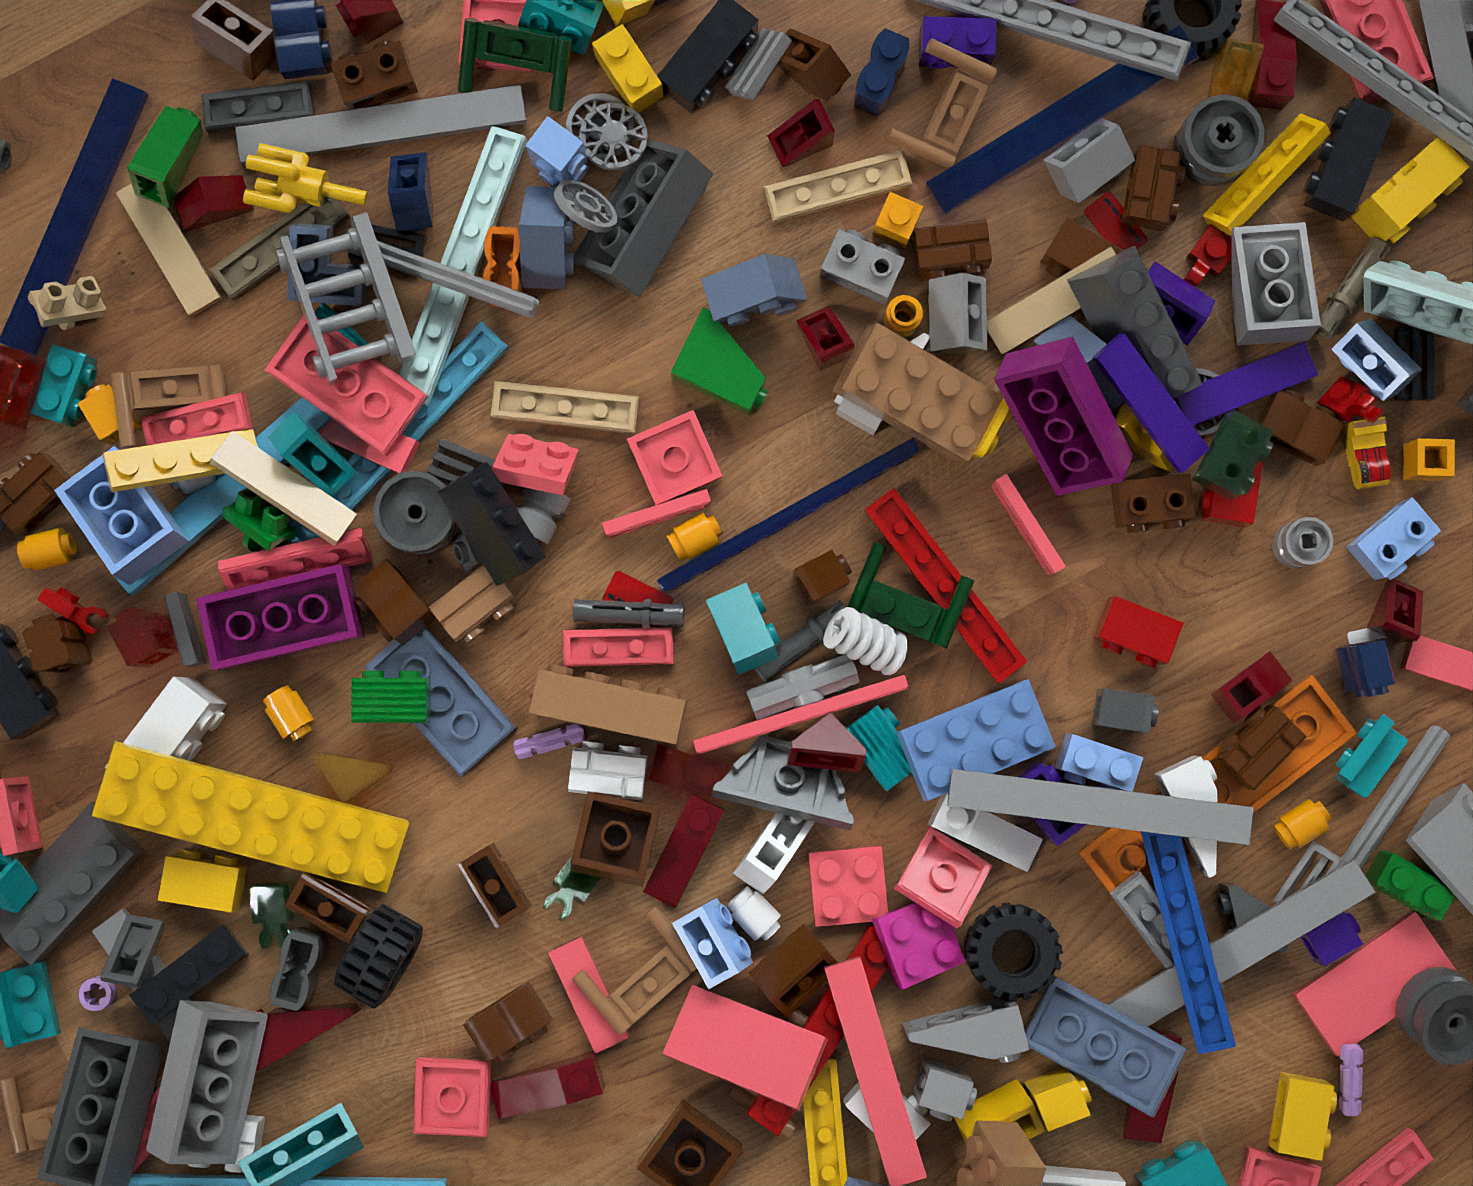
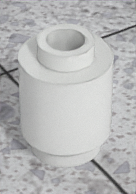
[727,885,781,941]

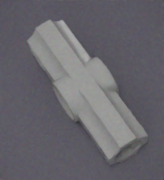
[746,654,860,720]

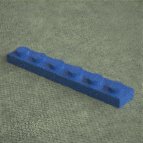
[1141,831,1236,1055]

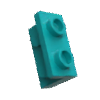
[518,0,604,55]
[27,344,98,428]
[0,961,61,1049]

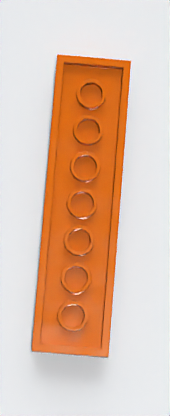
[1077,675,1357,893]

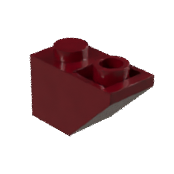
[335,0,403,44]
[1211,651,1293,723]

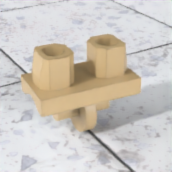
[28,276,107,330]

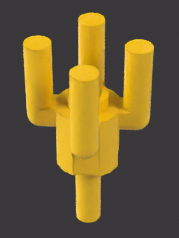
[243,143,368,213]

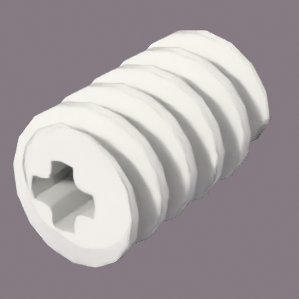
[823,607,907,676]

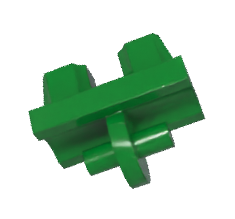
[222,488,297,552]

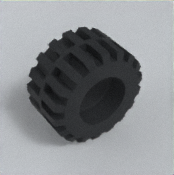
[1142,0,1242,64]
[964,903,1063,1001]
[334,904,423,1009]

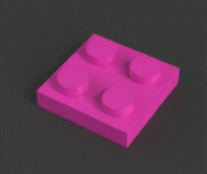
[872,902,965,989]

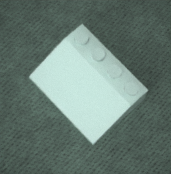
[1363,260,1473,345]

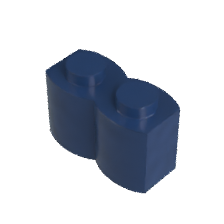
[270,0,333,80]
[854,28,910,116]
[1335,640,1396,697]

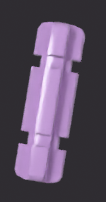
[514,723,586,759]
[1339,1043,1363,1116]

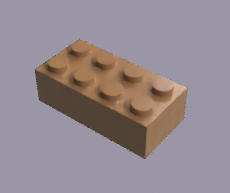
[832,323,1004,463]
[529,664,687,745]
[957,1121,1046,1186]

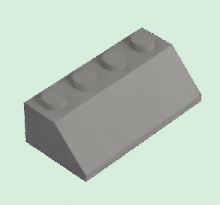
[1405,783,1473,915]
[146,1000,268,1164]

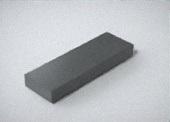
[201,81,314,133]

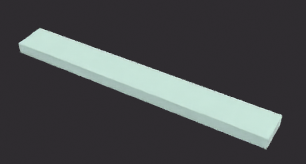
[399,126,527,407]

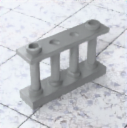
[275,212,416,386]

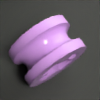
[78,976,117,1011]

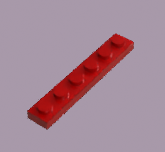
[864,487,1028,684]
[745,925,888,1136]

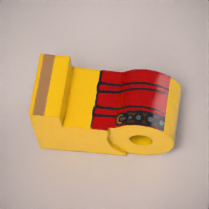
[1342,417,1391,489]

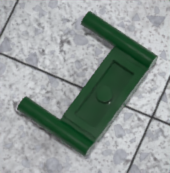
[458,18,572,112]
[847,542,975,649]

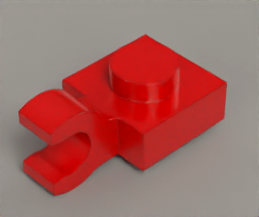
[1183,224,1232,287]
[1317,376,1383,423]
[37,586,110,635]

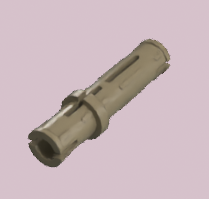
[1316,237,1391,339]

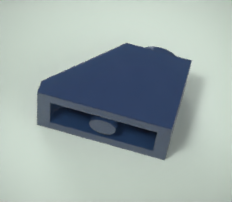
[388,152,433,232]

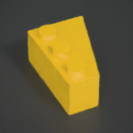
[1351,137,1470,244]

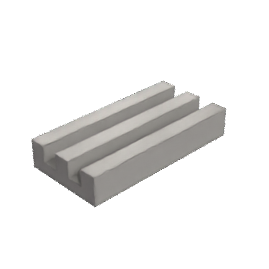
[724,28,792,100]
[1272,841,1346,904]

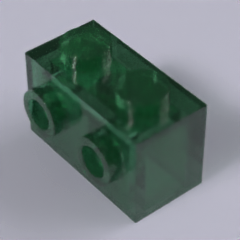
[1191,410,1274,501]

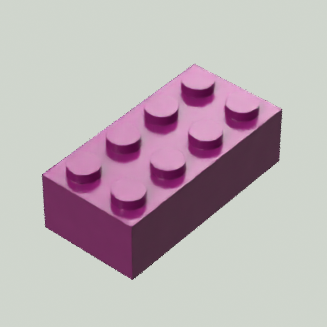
[994,336,1133,496]
[196,564,365,671]

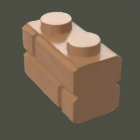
[429,565,517,644]

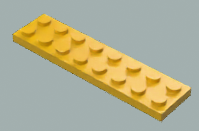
[92,741,409,893]

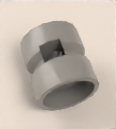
[515,488,571,545]
[1272,517,1333,568]

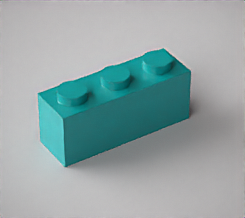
[238,1103,364,1186]

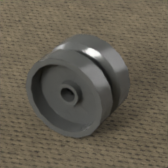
[1174,94,1265,186]
[373,471,459,556]
[1395,967,1473,1065]

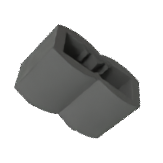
[270,927,327,1011]

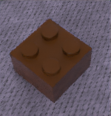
[570,791,661,887]
[637,1099,742,1186]

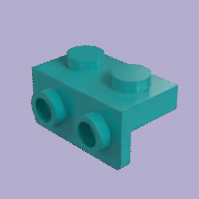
[1334,714,1408,798]

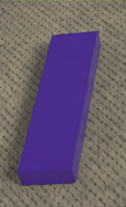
[1092,333,1209,473]
[1173,342,1318,426]

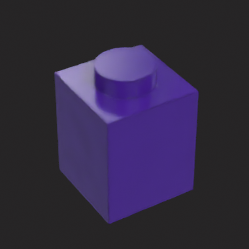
[1300,911,1363,966]

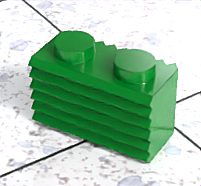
[351,671,431,723]
[1365,850,1455,921]

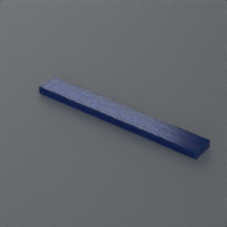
[926,25,1199,215]
[0,78,149,357]
[657,437,920,594]

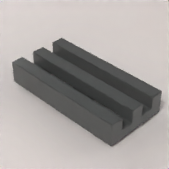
[427,438,503,485]
[164,592,206,667]

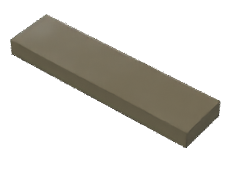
[210,197,350,301]

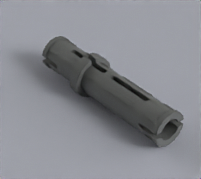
[573,598,685,628]
[754,600,846,683]

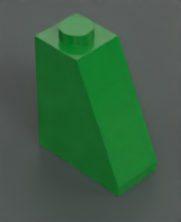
[127,105,203,209]
[671,307,769,416]

